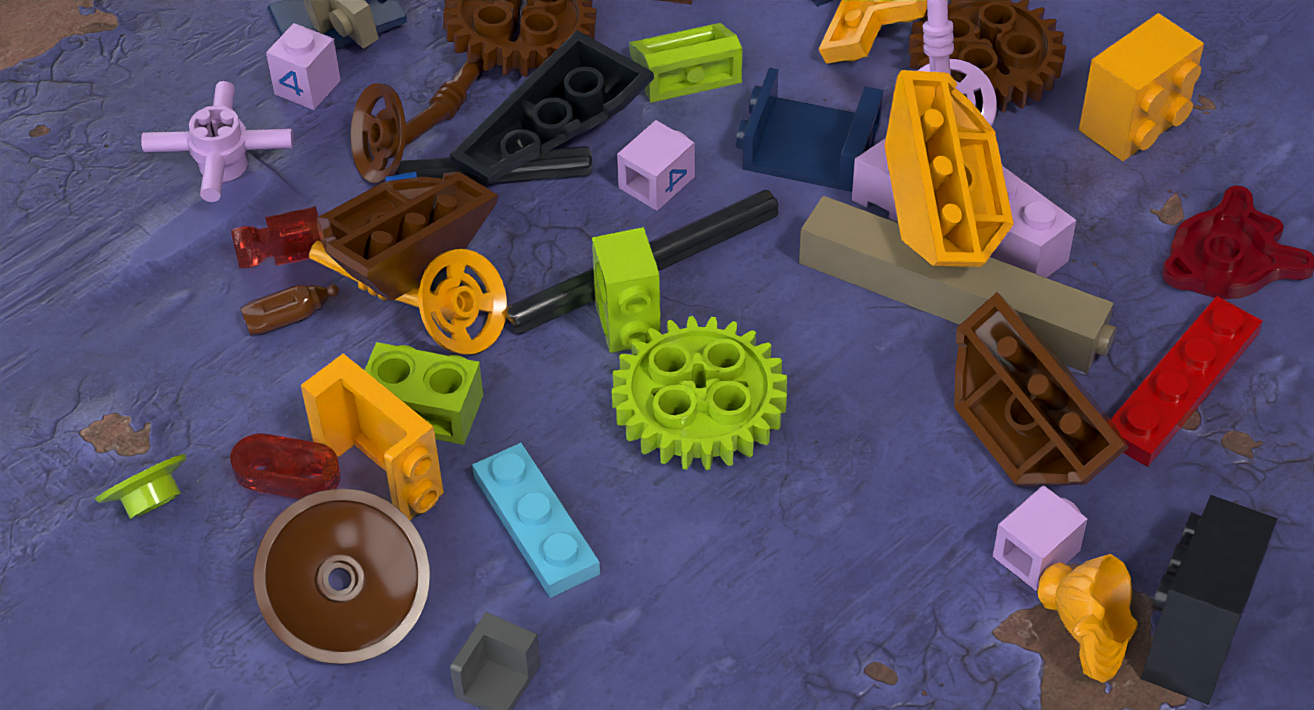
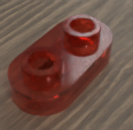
[230,433,341,499]

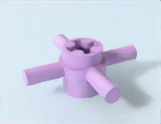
[141,81,294,202]

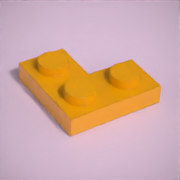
[818,0,927,64]

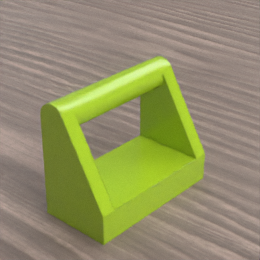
[629,23,742,103]

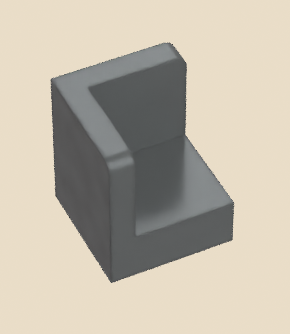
[450,612,541,710]

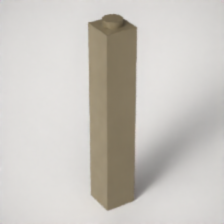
[799,196,1117,373]

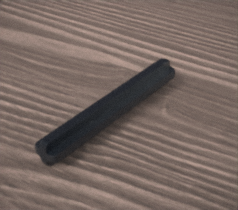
[396,146,593,184]

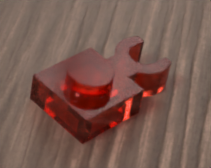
[231,206,321,268]

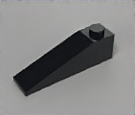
[450,30,654,183]

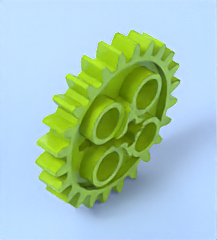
[612,316,787,470]

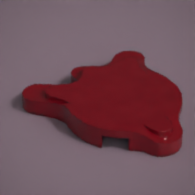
[1162,185,1314,299]

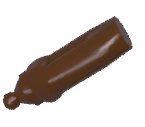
[240,284,339,336]

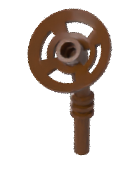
[351,59,484,183]

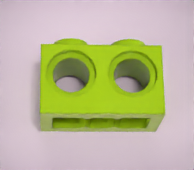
[592,227,661,353]
[364,342,483,445]

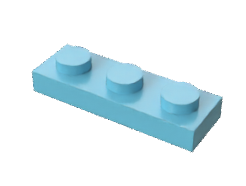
[472,443,600,598]

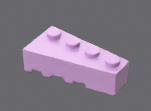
[852,138,1076,278]

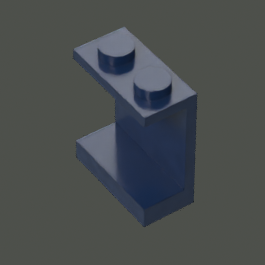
[736,68,884,192]

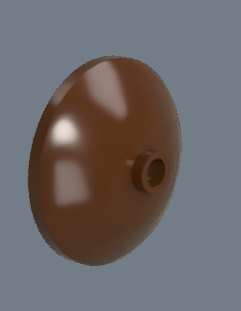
[253,489,430,664]

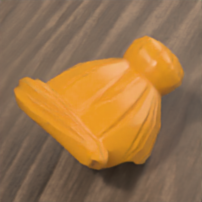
[1037,554,1138,683]

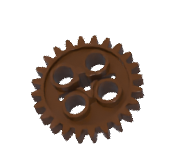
[443,0,597,77]
[908,0,1066,113]

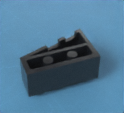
[1140,495,1278,705]

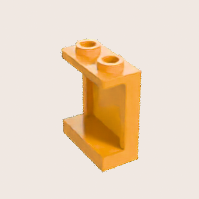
[300,354,444,520]

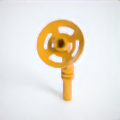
[309,240,507,355]

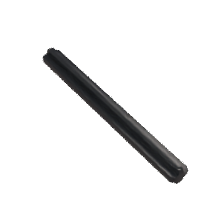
[506,190,779,334]

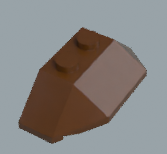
[316,171,498,301]
[954,292,1129,487]

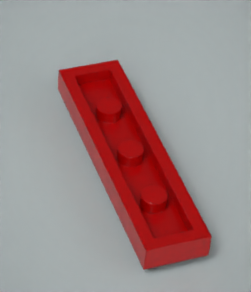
[1111,296,1263,467]

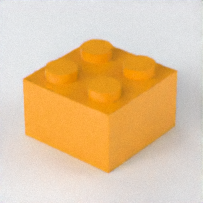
[1079,13,1204,161]

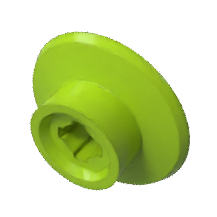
[94,453,187,519]

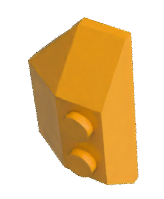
[884,70,1014,267]

